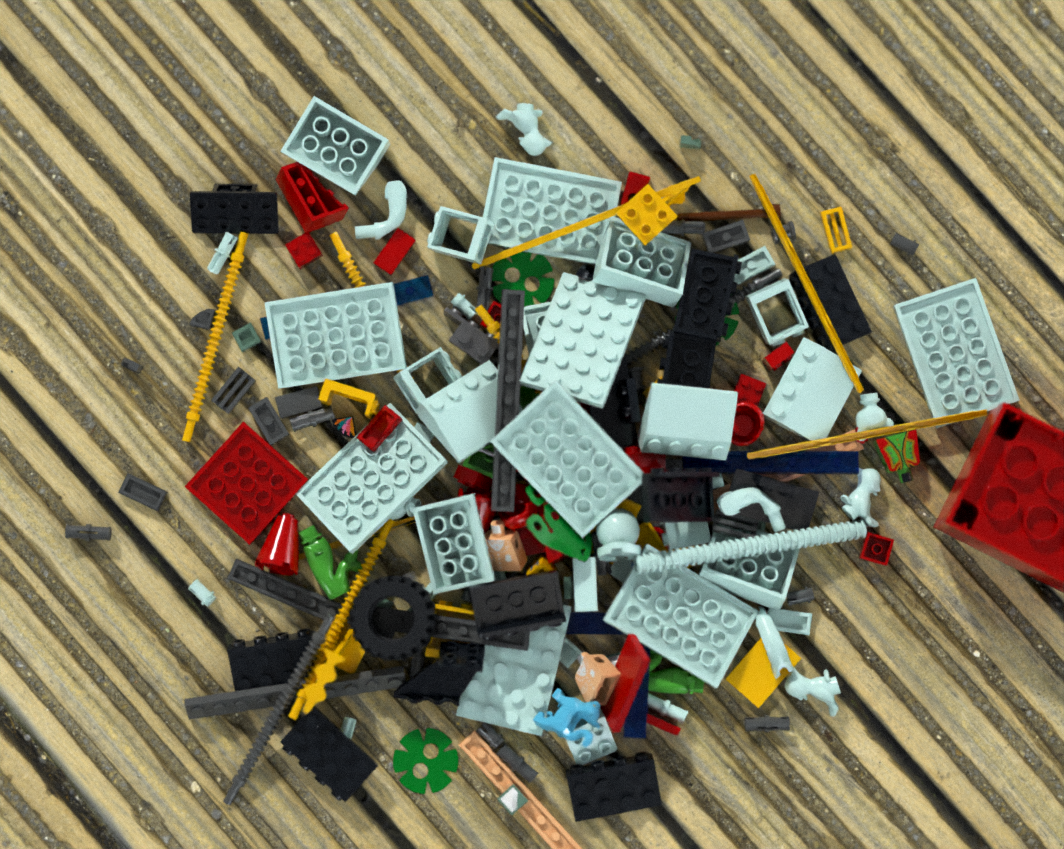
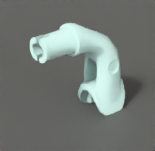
[355,180,407,240]
[716,487,786,532]
[755,606,795,679]

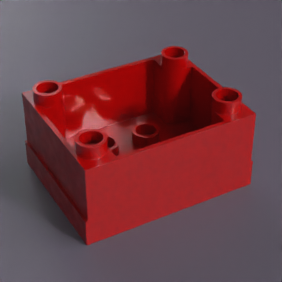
[933,402,1064,593]

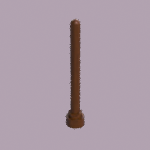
[676,204,781,221]

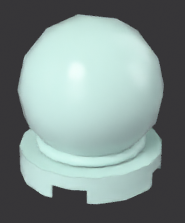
[596,508,641,562]

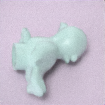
[496,103,552,156]
[840,468,881,528]
[785,668,841,717]

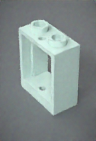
[427,206,494,265]
[745,278,809,347]
[393,347,462,414]
[572,553,598,612]

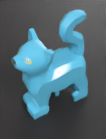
[533,688,601,747]

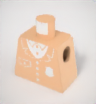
[485,520,528,571]
[575,652,621,705]

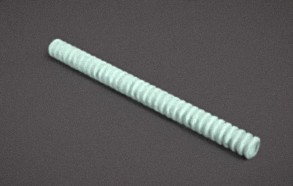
[633,519,867,574]

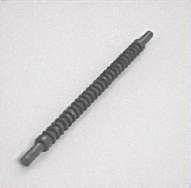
[623,268,783,365]
[223,613,336,805]

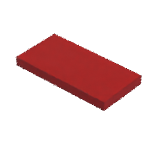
[600,634,650,733]

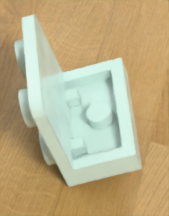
[659,522,711,550]
[566,708,617,765]

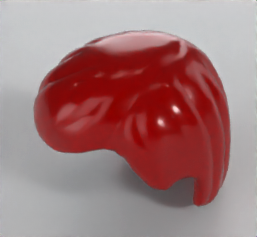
[731,401,765,446]
[498,483,538,530]

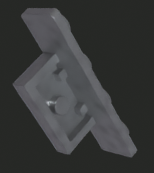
[444,307,499,365]

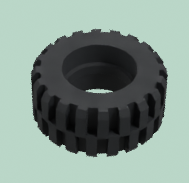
[350,576,437,661]

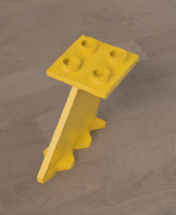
[615,184,690,246]
[303,616,366,713]

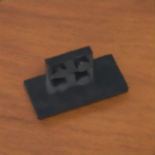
[190,183,279,234]
[589,358,641,447]
[729,468,819,531]

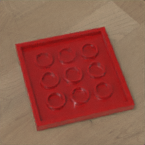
[185,421,309,545]

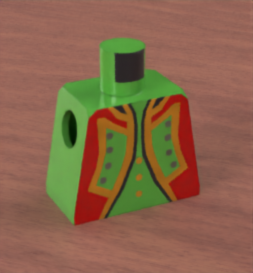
[873,429,920,483]

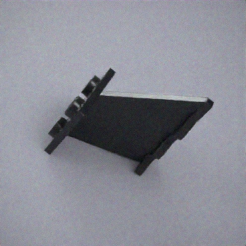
[394,641,485,706]

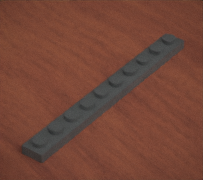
[491,289,525,512]
[185,666,407,719]

